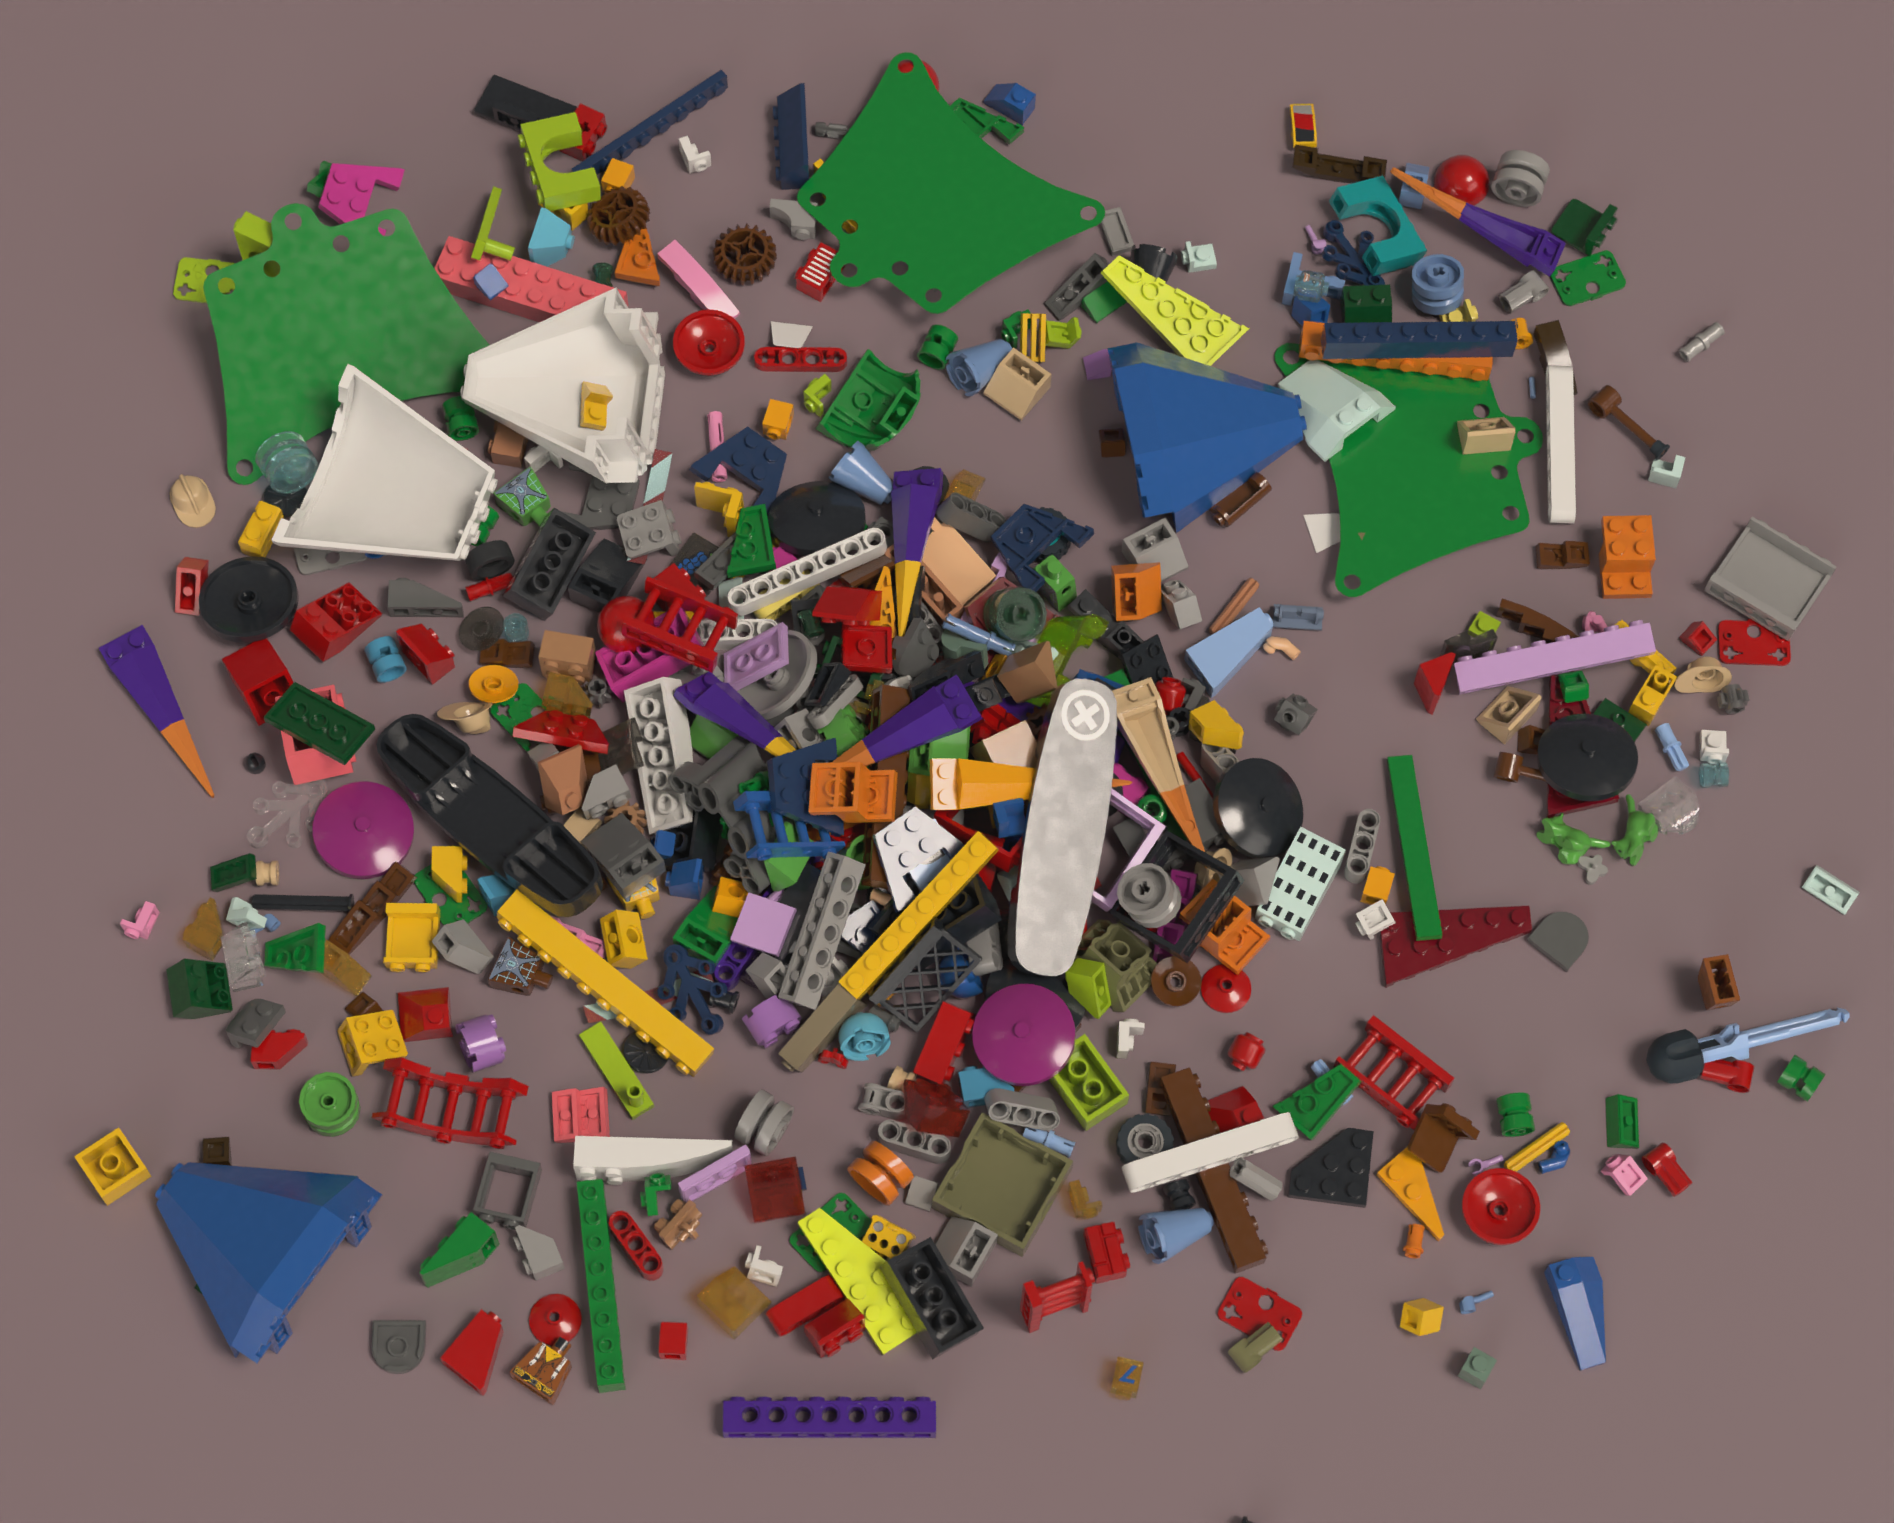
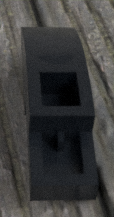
[1067,589,1144,660]
[908,650,985,703]

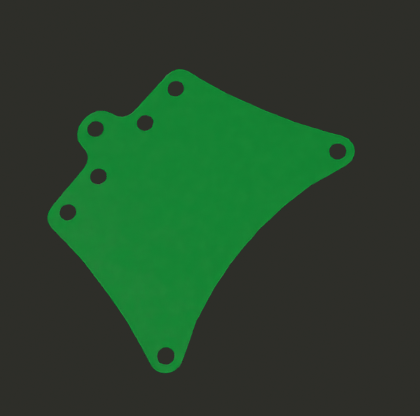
[797,52,1105,314]
[203,203,489,485]
[1275,343,1543,597]

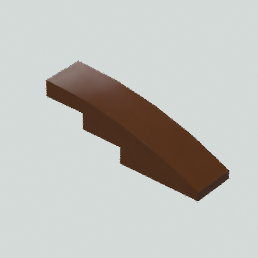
[1496,598,1579,644]
[329,861,417,956]

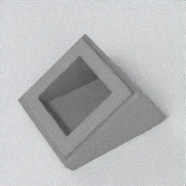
[905,1175,938,1212]

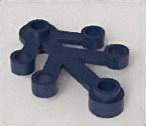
[1321,220,1385,286]
[657,944,727,1035]

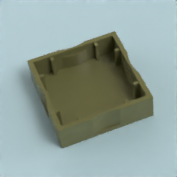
[932,1112,1073,1257]

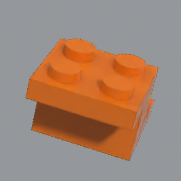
[1598,515,1656,599]
[809,762,898,823]
[1180,878,1270,975]

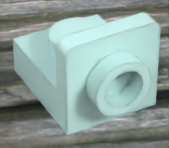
[1181,241,1217,273]
[226,897,267,930]

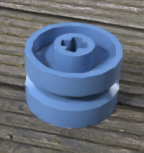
[1412,254,1464,315]

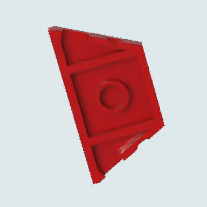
[513,710,609,754]

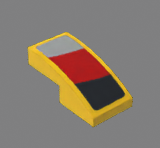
[1290,104,1317,148]

